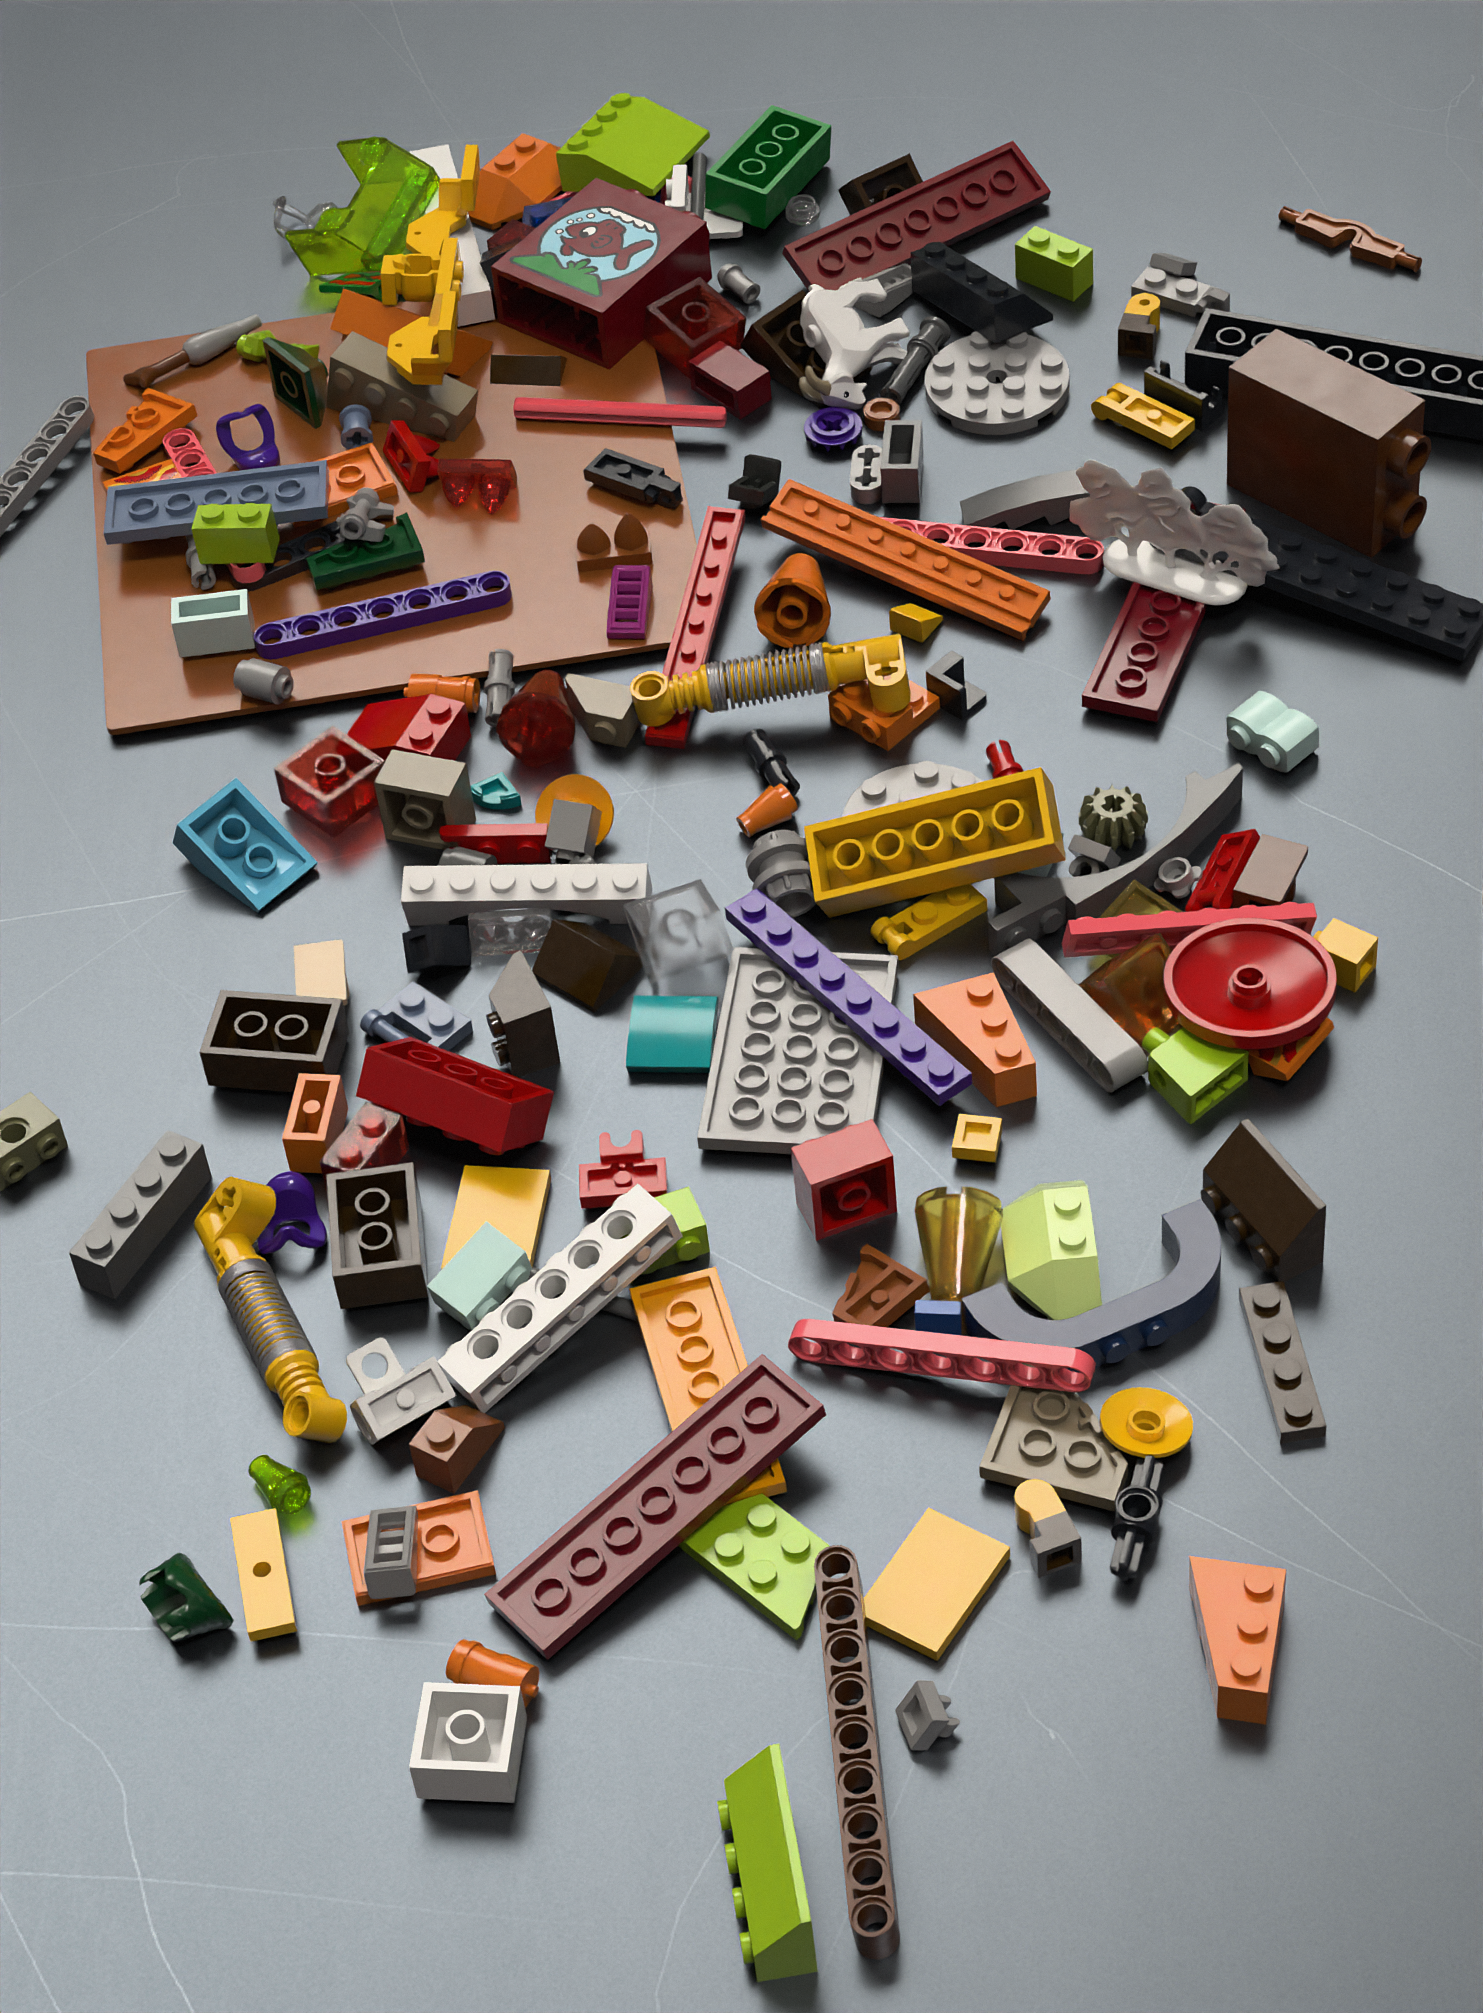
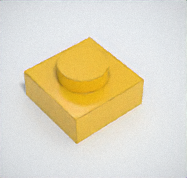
[952,1114,1002,1162]

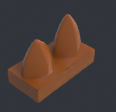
[574,512,653,572]

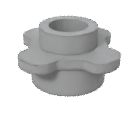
[1154,857,1203,899]

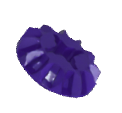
[804,407,862,451]

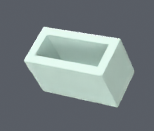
[171,589,255,657]
[427,1221,532,1331]

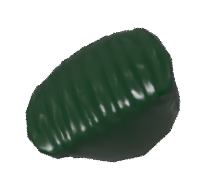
[139,1553,234,1642]

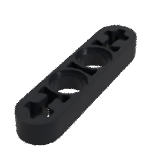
[230,521,360,592]

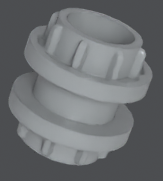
[745,830,816,917]

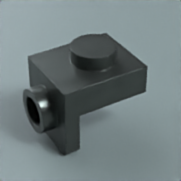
[728,454,781,509]

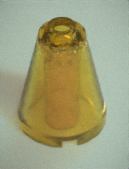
[914,1186,1003,1312]

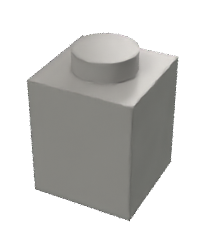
[545,799,602,862]

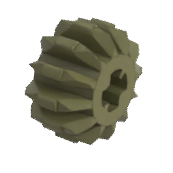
[1078,784,1148,852]

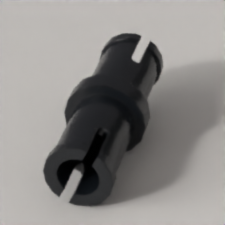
[743,728,800,796]

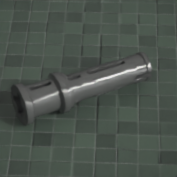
[881,316,951,405]

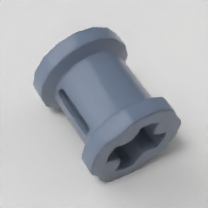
[339,404,373,450]

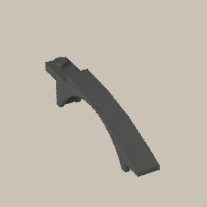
[988,763,1243,956]

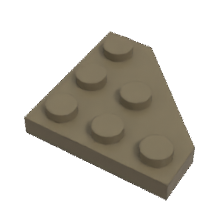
[979,1363,1128,1512]

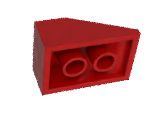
[332,694,471,773]

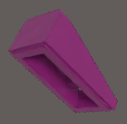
[606,565,653,639]

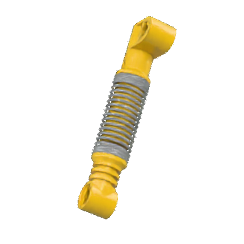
[630,633,911,726]
[194,1177,347,1443]

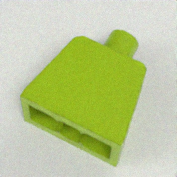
[1142,1027,1249,1124]

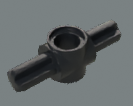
[1109,1455,1164,1581]

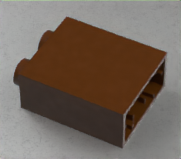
[1226,329,1431,558]

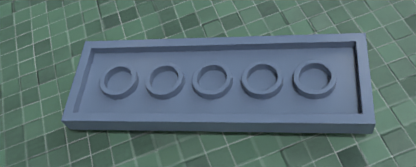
[104,460,329,545]

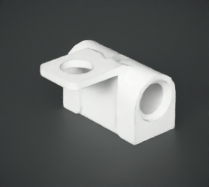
[346,1338,457,1444]

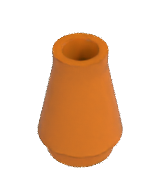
[736,783,798,838]

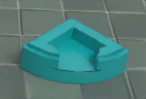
[470,772,522,809]

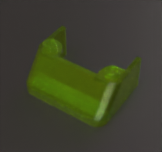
[284,136,440,276]

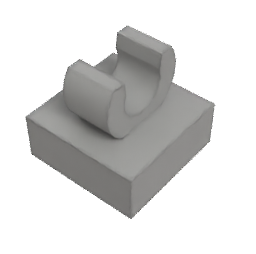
[1068,834,1121,877]
[895,1680,960,1751]

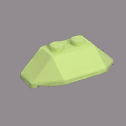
[999,1180,1102,1320]

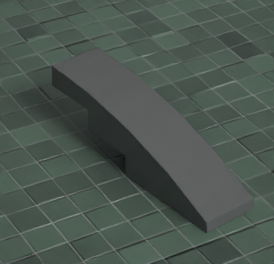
[960,470,1090,530]

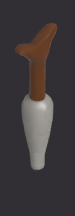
[123,314,262,389]

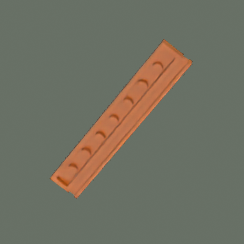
[761,479,1051,641]

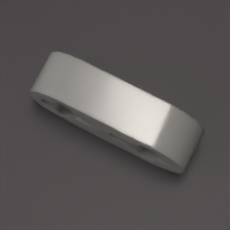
[850,444,882,504]

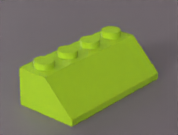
[717,1744,818,1982]

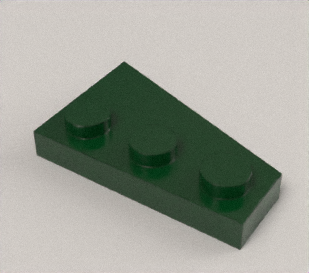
[306,512,425,590]

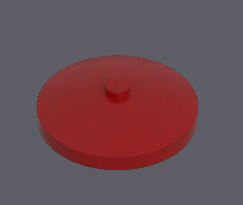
[1164,918,1337,1049]

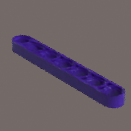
[254,570,512,660]

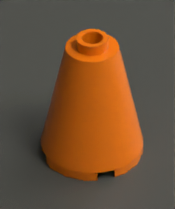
[754,553,831,648]

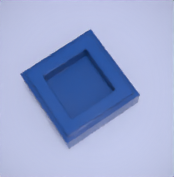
[914,1300,963,1336]

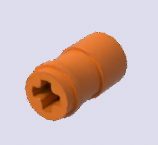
[404,673,480,714]
[446,1639,540,1708]

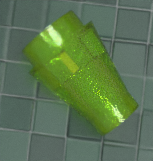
[248,1455,311,1514]

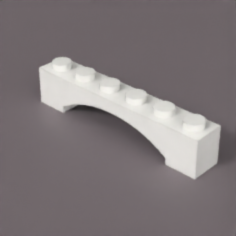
[401,863,653,926]

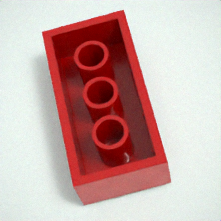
[356,1037,554,1155]

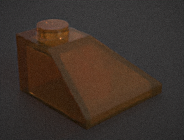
[1078,933,1179,1051]

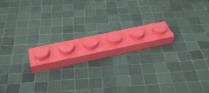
[1062,902,1317,957]

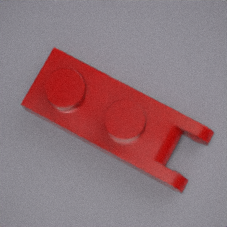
[439,823,552,864]
[1185,829,1260,912]

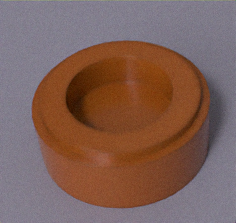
[863,398,900,431]

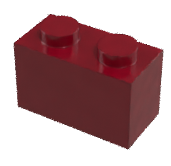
[689,341,772,420]

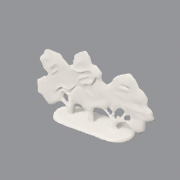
[1069,460,1279,605]

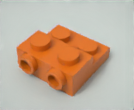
[828,675,940,751]

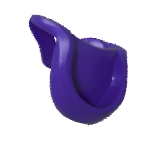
[216,404,280,471]
[258,1171,327,1254]

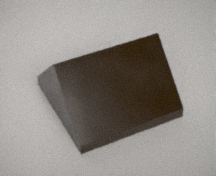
[490,355,567,386]
[532,919,648,1013]

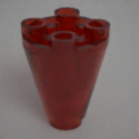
[496,670,576,767]

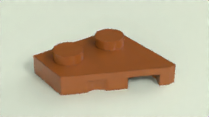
[832,1244,929,1327]

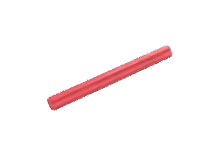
[513,397,727,428]

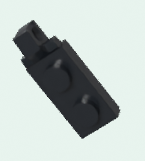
[583,448,683,509]

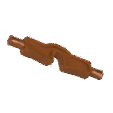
[1278,206,1422,272]

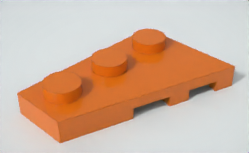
[93,387,198,474]

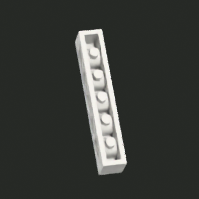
[437,1184,683,1413]

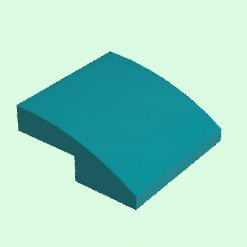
[626,995,718,1073]

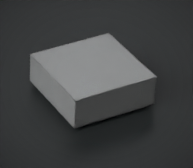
[1149,253,1197,276]

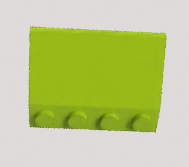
[556,93,710,196]

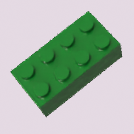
[705,105,832,229]

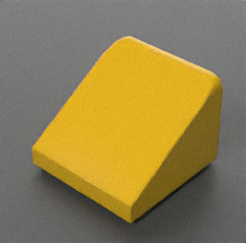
[889,603,943,643]

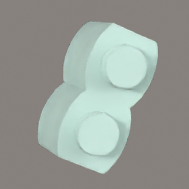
[1226,691,1319,773]

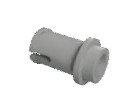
[717,264,761,304]

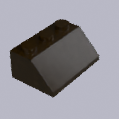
[1200,1118,1326,1282]

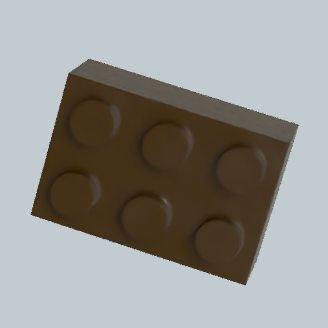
[199,990,349,1092]
[326,1162,429,1309]

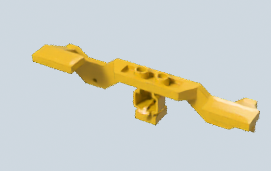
[381,145,480,385]

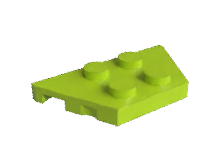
[678,1493,829,1640]

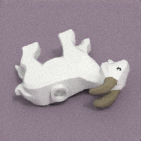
[799,277,910,410]

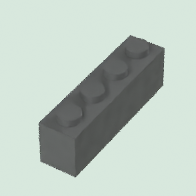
[69,1130,212,1300]

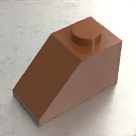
[409,1405,505,1494]

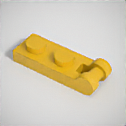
[1091,383,1195,449]
[870,884,988,960]

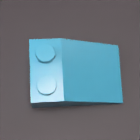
[173,778,318,913]

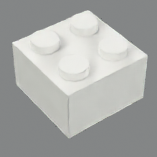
[409,1682,527,1803]

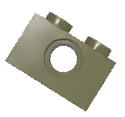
[0,1092,68,1192]

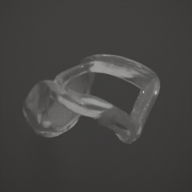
[272,196,341,244]

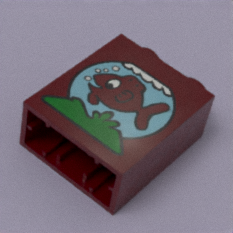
[491,178,712,370]

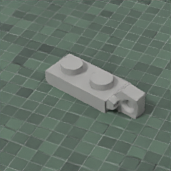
[1131,267,1230,317]

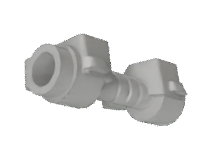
[336,487,394,542]

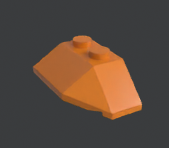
[468,133,562,230]

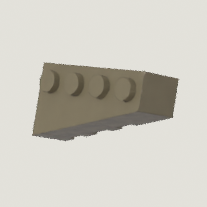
[326,331,478,442]

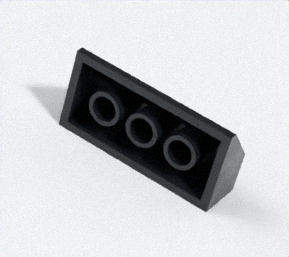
[910,242,1053,343]

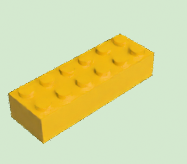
[804,767,1066,918]

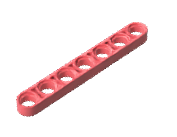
[163,428,266,583]
[879,517,1104,574]
[788,1319,1096,1392]

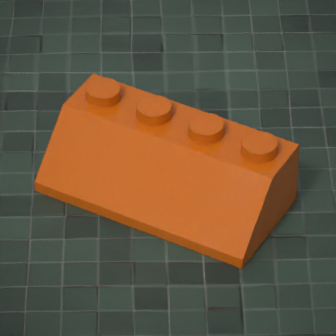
[330,288,493,377]

